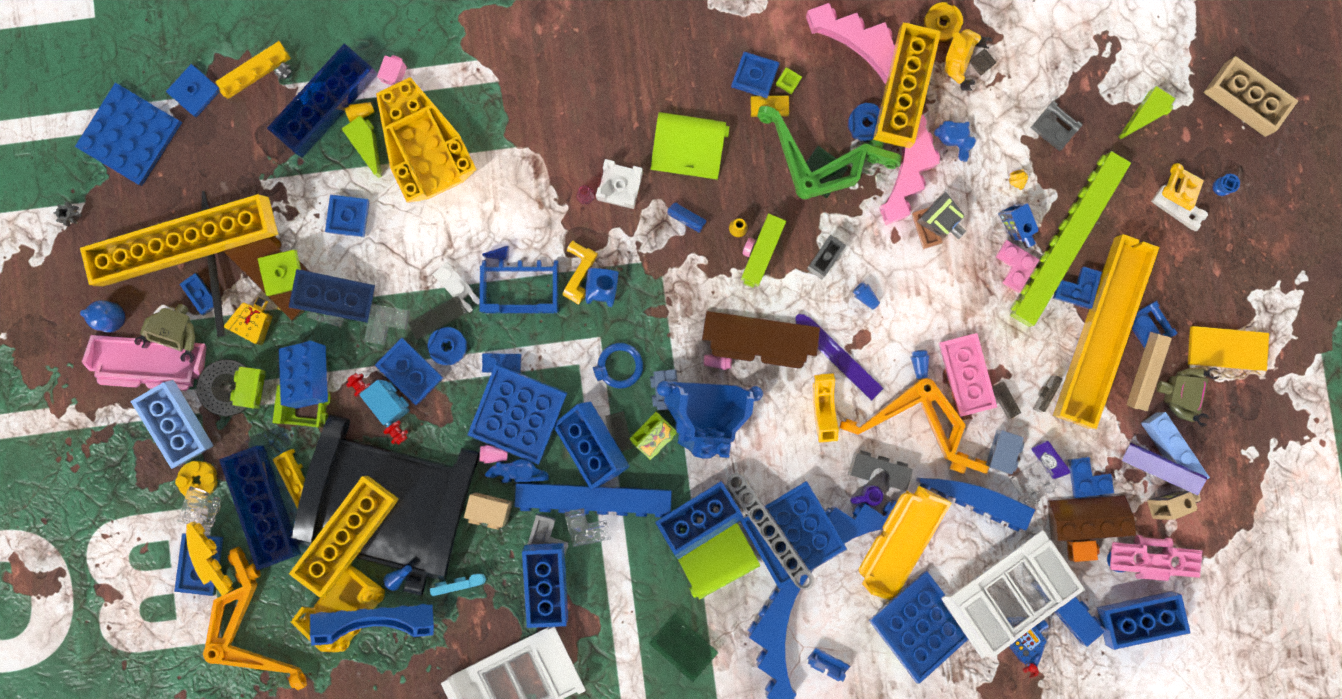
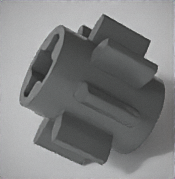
[53,202,82,227]

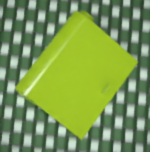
[651,112,730,180]
[678,523,761,600]

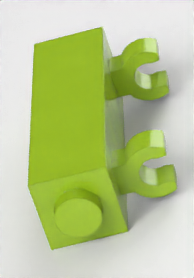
[740,213,786,288]

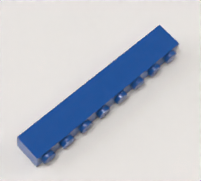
[515,483,671,518]

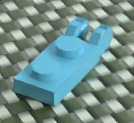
[430,573,486,596]

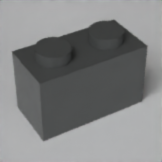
[807,235,846,280]

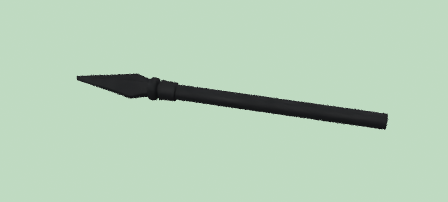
[201,191,225,337]

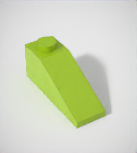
[1119,86,1176,139]
[342,116,382,178]

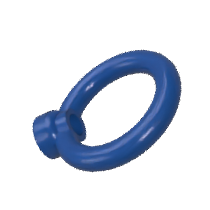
[593,343,643,388]

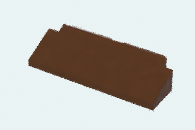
[223,236,310,322]
[702,311,820,369]

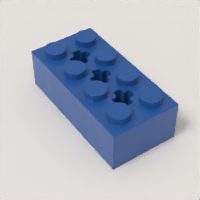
[655,481,744,559]
[522,543,568,628]
[1097,591,1191,650]

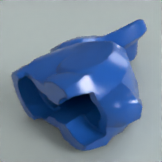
[934,121,976,162]

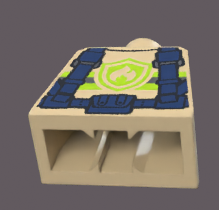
[1147,491,1201,520]

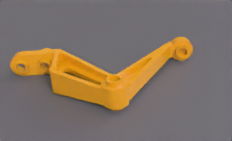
[839,378,989,474]
[203,547,307,690]

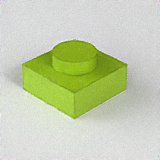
[776,67,802,95]

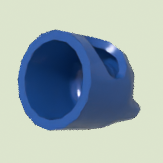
[585,268,619,307]
[80,300,125,333]

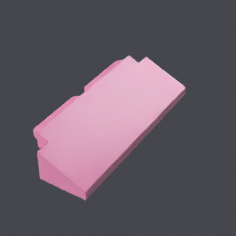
[82,335,207,391]

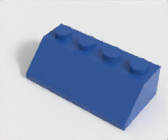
[554,401,630,490]

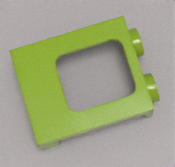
[272,385,330,428]

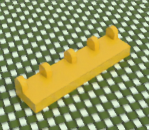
[215,41,291,99]
[272,449,305,509]

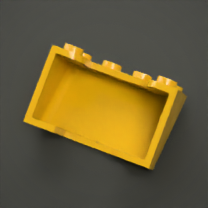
[291,564,385,652]

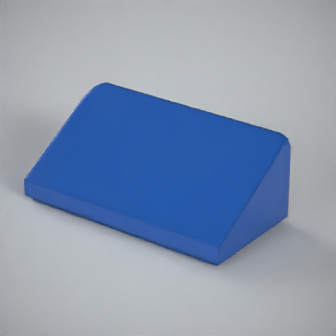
[667,203,706,233]

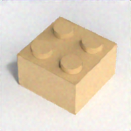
[464,492,513,530]

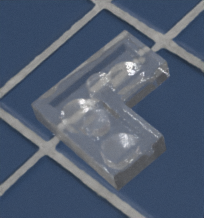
[364,304,410,345]
[565,508,611,547]

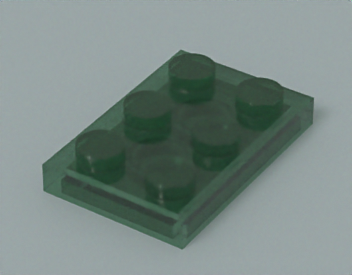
[649,613,719,682]

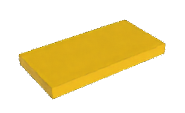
[1188,326,1269,371]

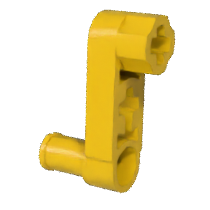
[562,240,598,305]

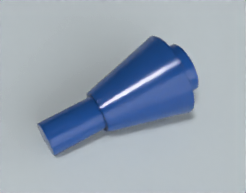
[383,565,412,591]

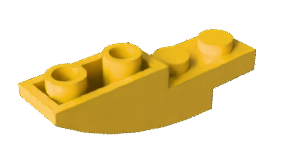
[186,521,234,596]

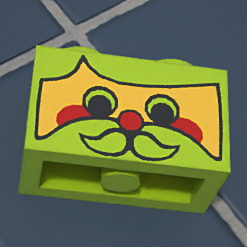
[630,412,677,460]

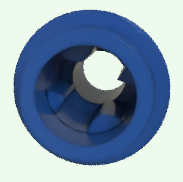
[852,282,880,310]
[910,350,930,379]

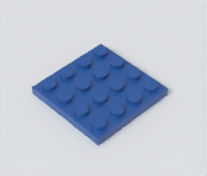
[75,83,182,186]
[468,364,567,465]
[740,481,848,589]
[869,571,968,684]

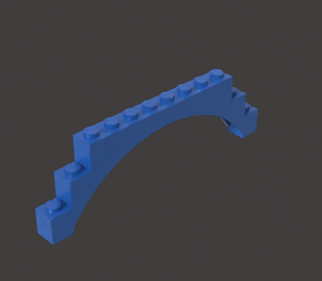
[747,499,897,699]

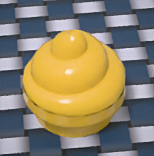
[1009,169,1028,190]

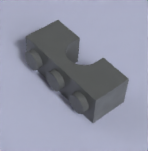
[848,450,913,491]

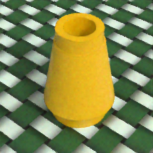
[344,102,375,122]
[729,219,748,237]

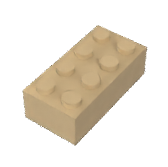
[1203,56,1298,137]

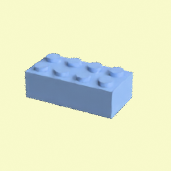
[130,380,213,469]

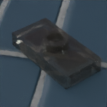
[1033,375,1063,412]

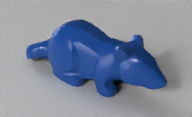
[485,459,549,483]

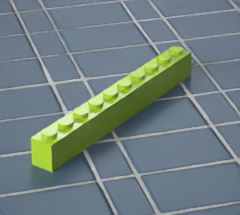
[1009,151,1131,327]

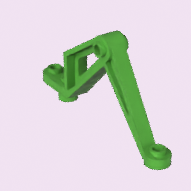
[757,106,902,199]

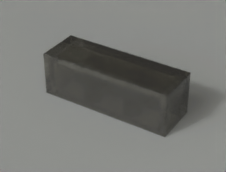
[992,381,1021,419]

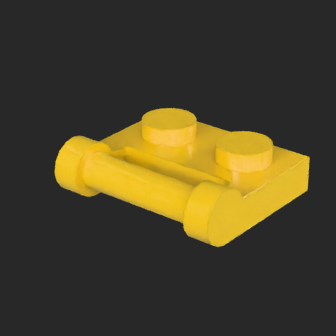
[1162,163,1204,211]

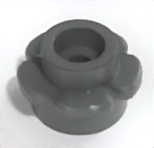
[274,62,292,80]

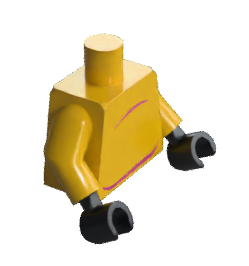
[945,29,992,91]

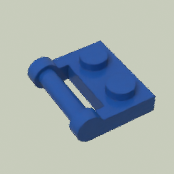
[1131,300,1178,349]

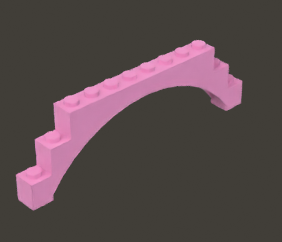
[806,3,940,225]

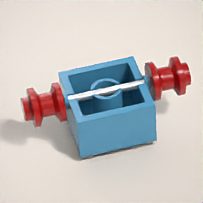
[346,373,410,445]

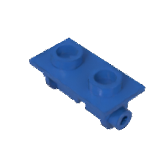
[807,648,850,682]

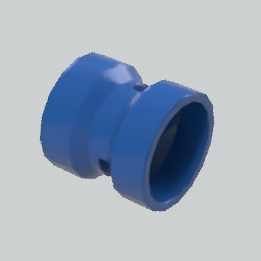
[1212,174,1240,196]

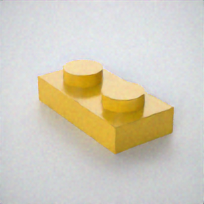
[750,96,789,117]

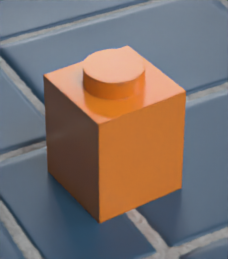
[1066,539,1100,562]

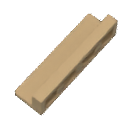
[1126,332,1172,411]

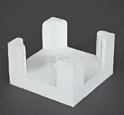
[596,159,643,209]

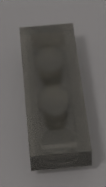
[408,296,467,340]

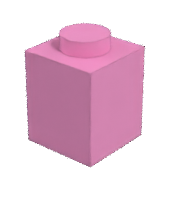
[377,55,407,85]

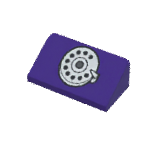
[1031,441,1071,479]

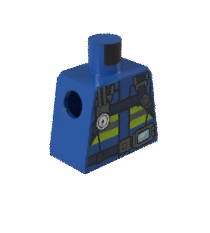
[998,203,1039,248]

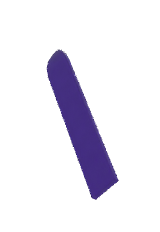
[795,314,884,401]

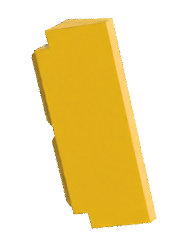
[858,486,952,600]

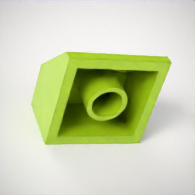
[230,367,266,409]

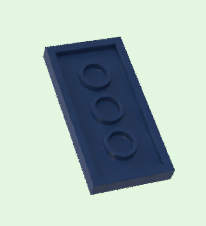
[289,269,375,323]

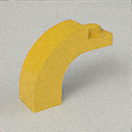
[812,373,839,443]

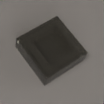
[969,48,997,76]

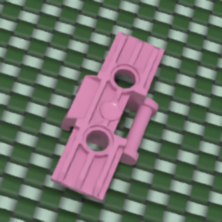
[1110,535,1202,581]

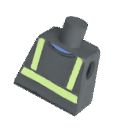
[917,192,966,239]

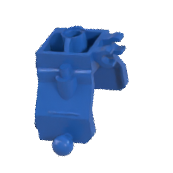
[657,381,763,459]

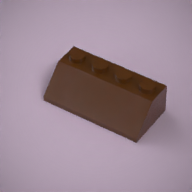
[1047,495,1136,541]

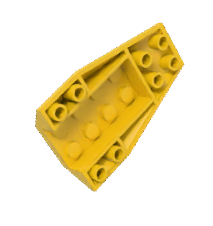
[376,77,477,203]

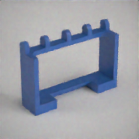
[479,260,559,313]

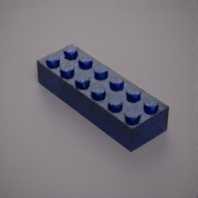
[267,43,378,158]
[219,445,301,570]

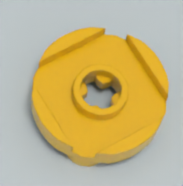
[924,2,963,42]
[175,461,218,500]

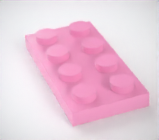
[939,333,997,417]

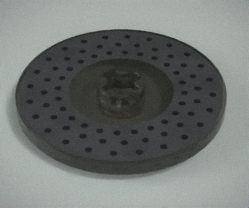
[196,359,248,417]

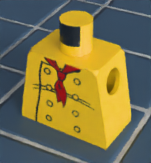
[224,297,272,345]

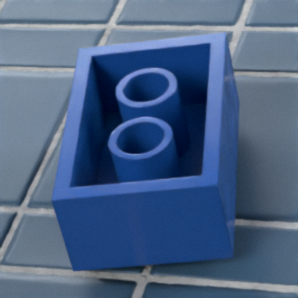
[279,341,328,409]

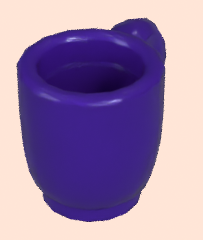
[850,484,884,506]

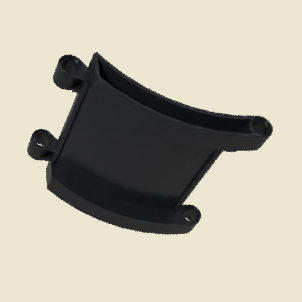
[292,414,480,596]

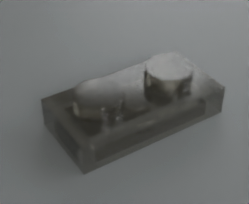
[605,411,633,452]

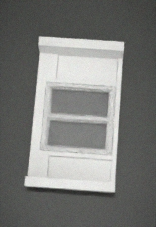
[941,528,1085,659]
[441,627,586,699]

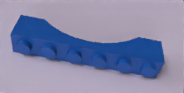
[310,604,434,646]

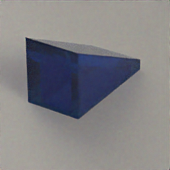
[482,246,510,261]

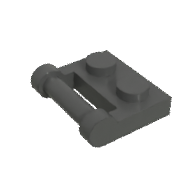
[1030,100,1083,151]

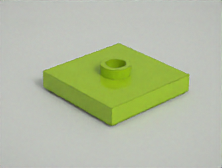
[258,250,301,296]

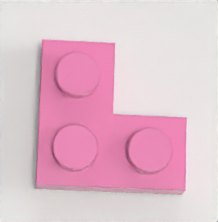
[995,240,1040,293]

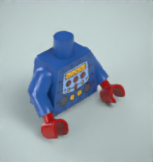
[1006,616,1049,678]

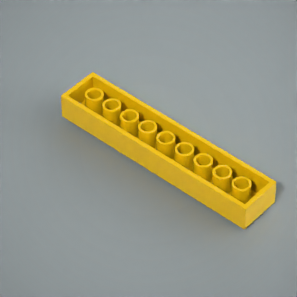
[80,194,278,287]

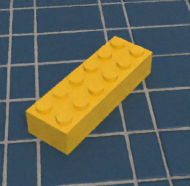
[873,22,941,148]
[289,476,399,598]

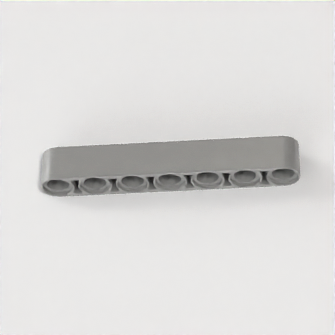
[727,473,815,590]

